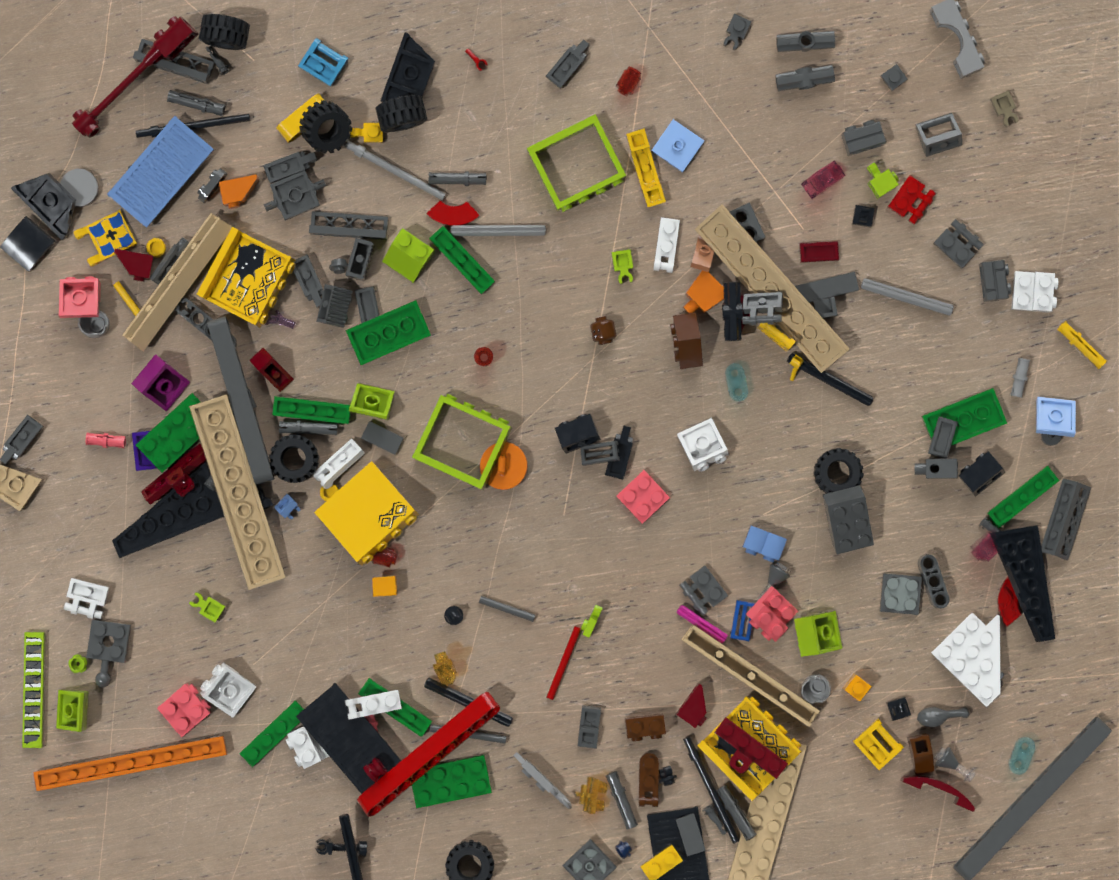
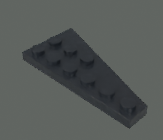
[112,462,224,558]
[990,525,1056,642]

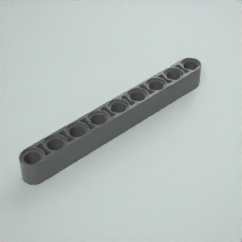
[207,316,275,485]

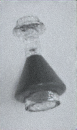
[756,562,790,600]
[933,747,976,782]

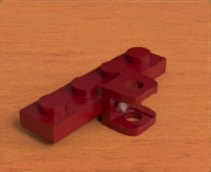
[141,443,206,505]
[714,717,788,779]

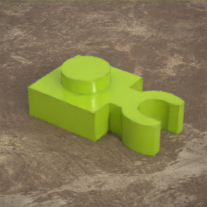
[611,249,633,284]
[189,592,226,623]
[581,605,603,638]

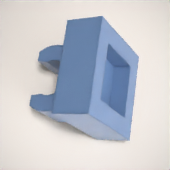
[274,494,300,519]

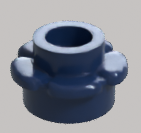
[615,841,632,859]

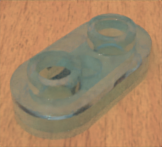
[725,363,748,402]
[1008,737,1035,775]

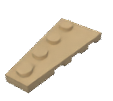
[0,464,43,512]

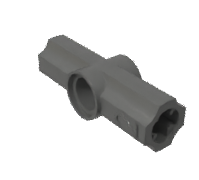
[776,31,835,52]
[775,65,835,92]

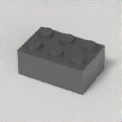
[823,485,874,554]

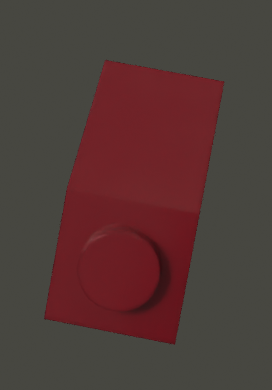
[114,249,153,282]
[249,348,294,392]
[676,683,707,728]

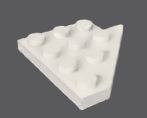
[931,613,1001,708]

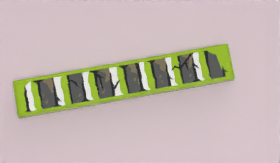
[22,632,45,748]

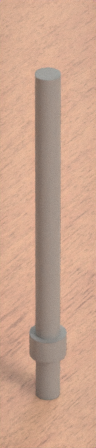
[342,140,446,201]

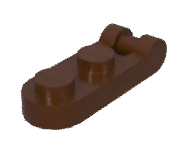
[639,752,659,807]

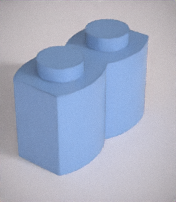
[742,525,787,563]

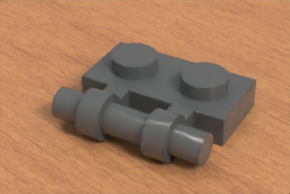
[933,219,984,269]
[743,292,783,326]
[679,565,728,616]

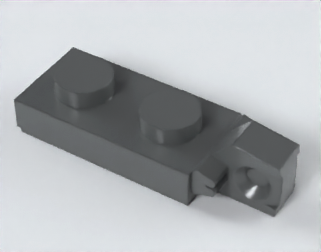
[546,39,590,89]
[263,152,318,184]
[149,237,189,285]
[293,255,324,308]
[0,415,44,465]

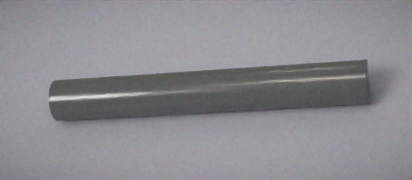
[479,596,535,622]

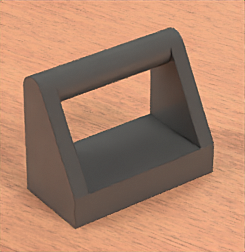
[915,113,962,157]

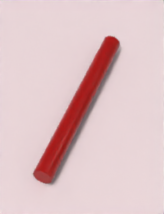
[546,626,581,700]

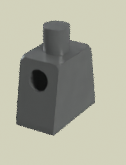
[915,459,958,479]

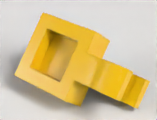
[350,123,383,143]

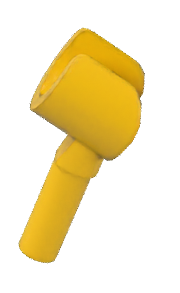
[789,354,803,381]

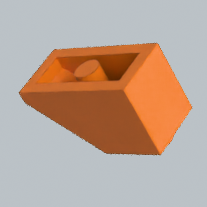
[219,175,259,209]

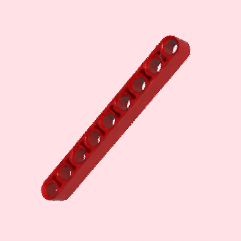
[357,692,500,817]

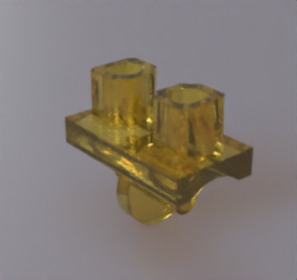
[433,651,457,686]
[575,777,608,814]

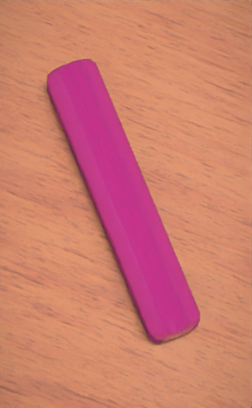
[676,605,728,643]

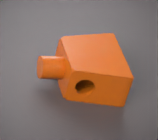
[683,270,724,313]

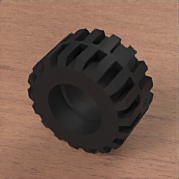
[199,14,250,50]
[375,95,427,132]
[299,100,352,154]
[269,434,319,483]
[813,448,864,494]
[445,840,494,880]

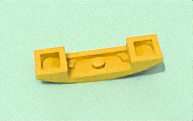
[626,128,666,208]

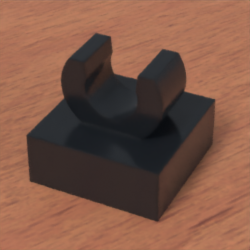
[852,205,875,228]
[886,697,911,721]

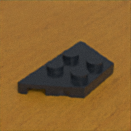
[380,32,435,102]
[11,173,76,240]

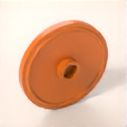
[480,442,528,490]

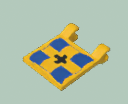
[73,210,137,267]

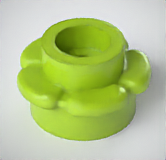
[68,654,87,673]

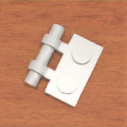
[64,578,110,619]

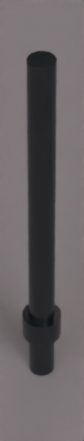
[136,114,250,138]
[683,736,739,844]

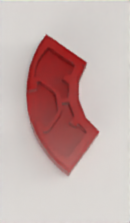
[426,201,480,226]
[997,576,1022,627]

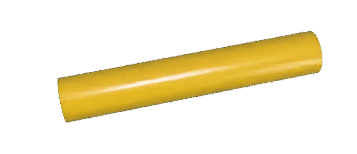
[113,281,140,317]

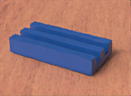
[730,600,755,641]

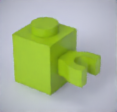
[867,162,899,199]

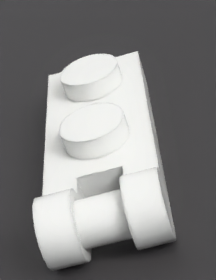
[653,217,680,273]
[313,439,365,489]
[345,690,402,719]

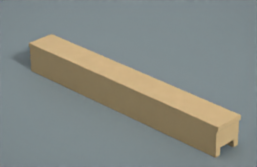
[122,213,232,352]
[682,624,820,727]

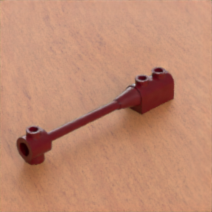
[72,16,199,138]

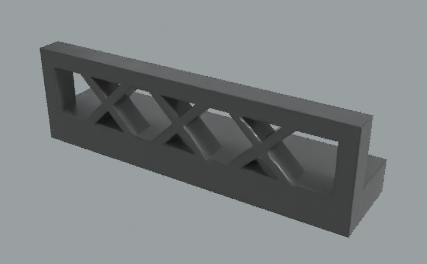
[133,39,215,84]
[309,211,388,240]
[1041,479,1091,560]

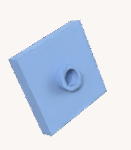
[651,119,704,173]
[1036,397,1076,437]

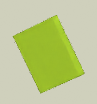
[349,383,395,420]
[56,690,89,732]

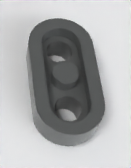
[197,168,227,203]

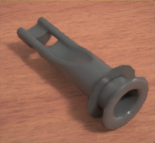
[206,46,230,76]
[979,517,1001,532]
[702,804,727,835]

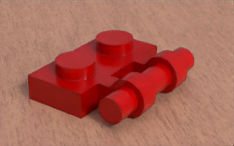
[887,175,936,225]

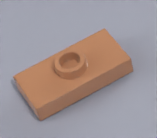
[690,235,714,272]

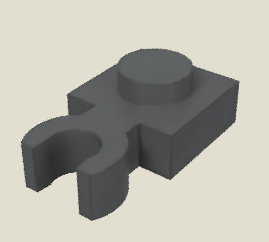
[723,14,752,51]

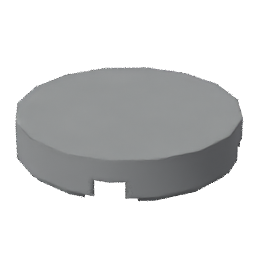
[60,169,99,207]

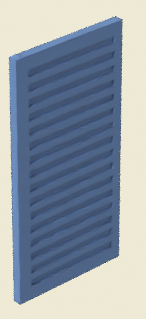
[107,116,214,228]

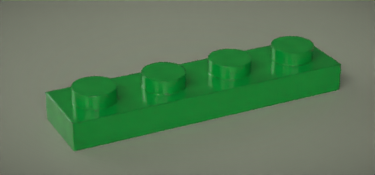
[429,226,495,295]
[272,396,350,424]
[987,466,1060,528]
[358,678,432,737]
[239,700,304,767]

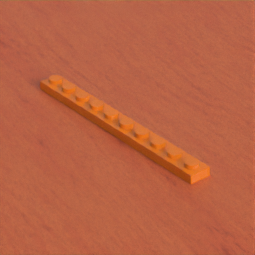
[33,736,227,791]

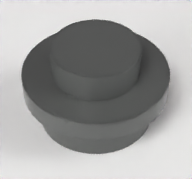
[329,259,348,274]

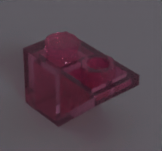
[801,160,846,199]
[970,532,997,562]

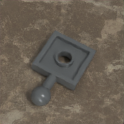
[86,620,131,687]

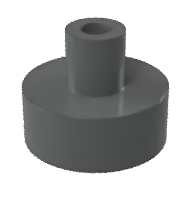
[1041,434,1061,446]

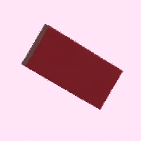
[799,241,839,263]

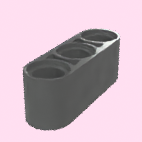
[918,554,950,609]

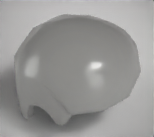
[78,310,110,338]
[801,674,831,705]

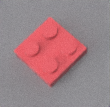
[616,470,670,524]

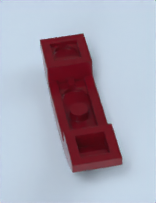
[900,775,975,812]

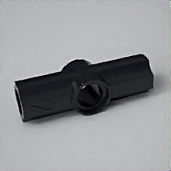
[722,282,743,341]

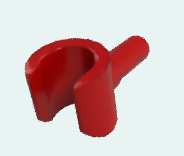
[465,48,488,71]

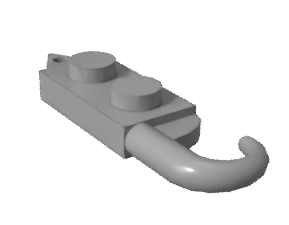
[513,752,572,809]

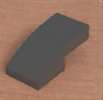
[577,705,601,749]

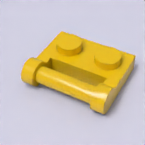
[757,323,796,352]
[853,718,904,770]

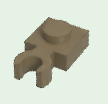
[990,90,1019,127]

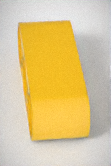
[276,93,324,143]

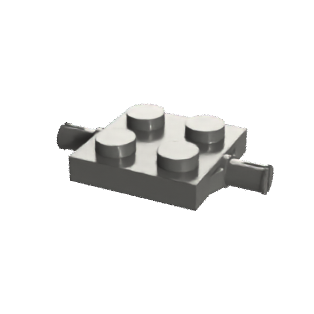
[263,170,326,221]

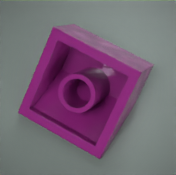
[131,354,190,411]

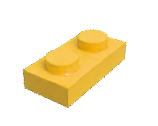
[640,844,683,880]

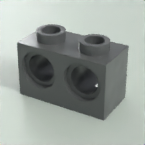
[730,202,765,243]

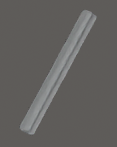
[451,225,546,236]
[861,278,954,316]

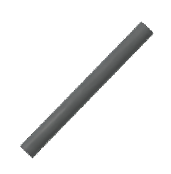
[429,724,507,744]

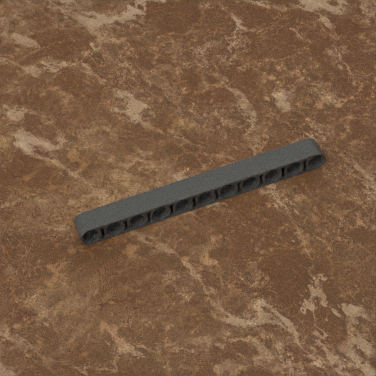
[953,716,1112,880]

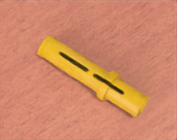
[1057,321,1107,369]

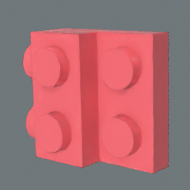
[59,276,101,318]
[746,586,798,642]
[157,683,212,738]

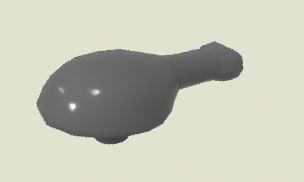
[917,707,970,727]

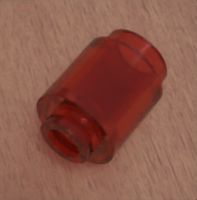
[616,66,642,96]
[474,347,494,367]
[371,547,397,568]

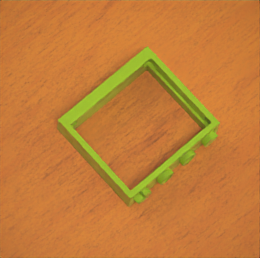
[527,114,626,212]
[412,394,512,490]

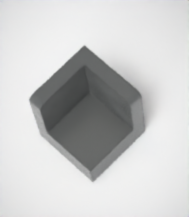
[813,297,838,319]

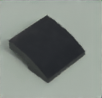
[0,216,55,272]

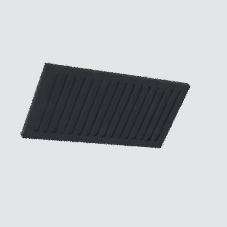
[296,683,402,794]
[647,806,709,880]

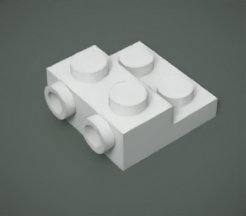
[1011,271,1058,313]
[677,418,729,472]
[200,662,256,718]
[286,726,329,769]

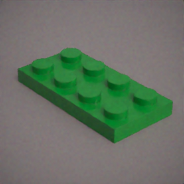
[345,300,431,365]
[921,388,1007,446]
[135,393,201,473]
[412,755,492,809]

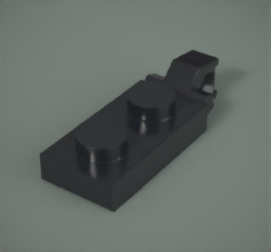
[605,425,633,480]

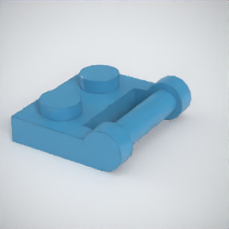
[298,38,349,87]

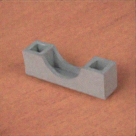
[929,0,985,79]

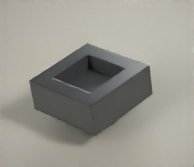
[880,64,908,92]

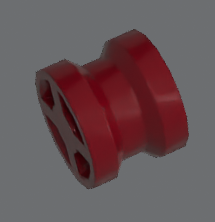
[363,757,387,782]

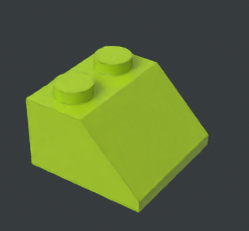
[382,228,435,283]
[794,611,842,657]

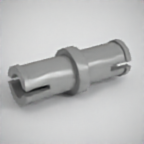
[1010,358,1031,398]

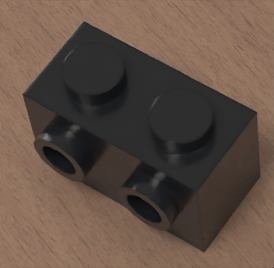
[555,414,601,454]
[959,451,1005,497]

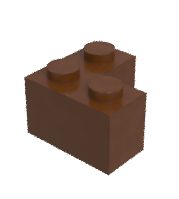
[670,313,703,369]

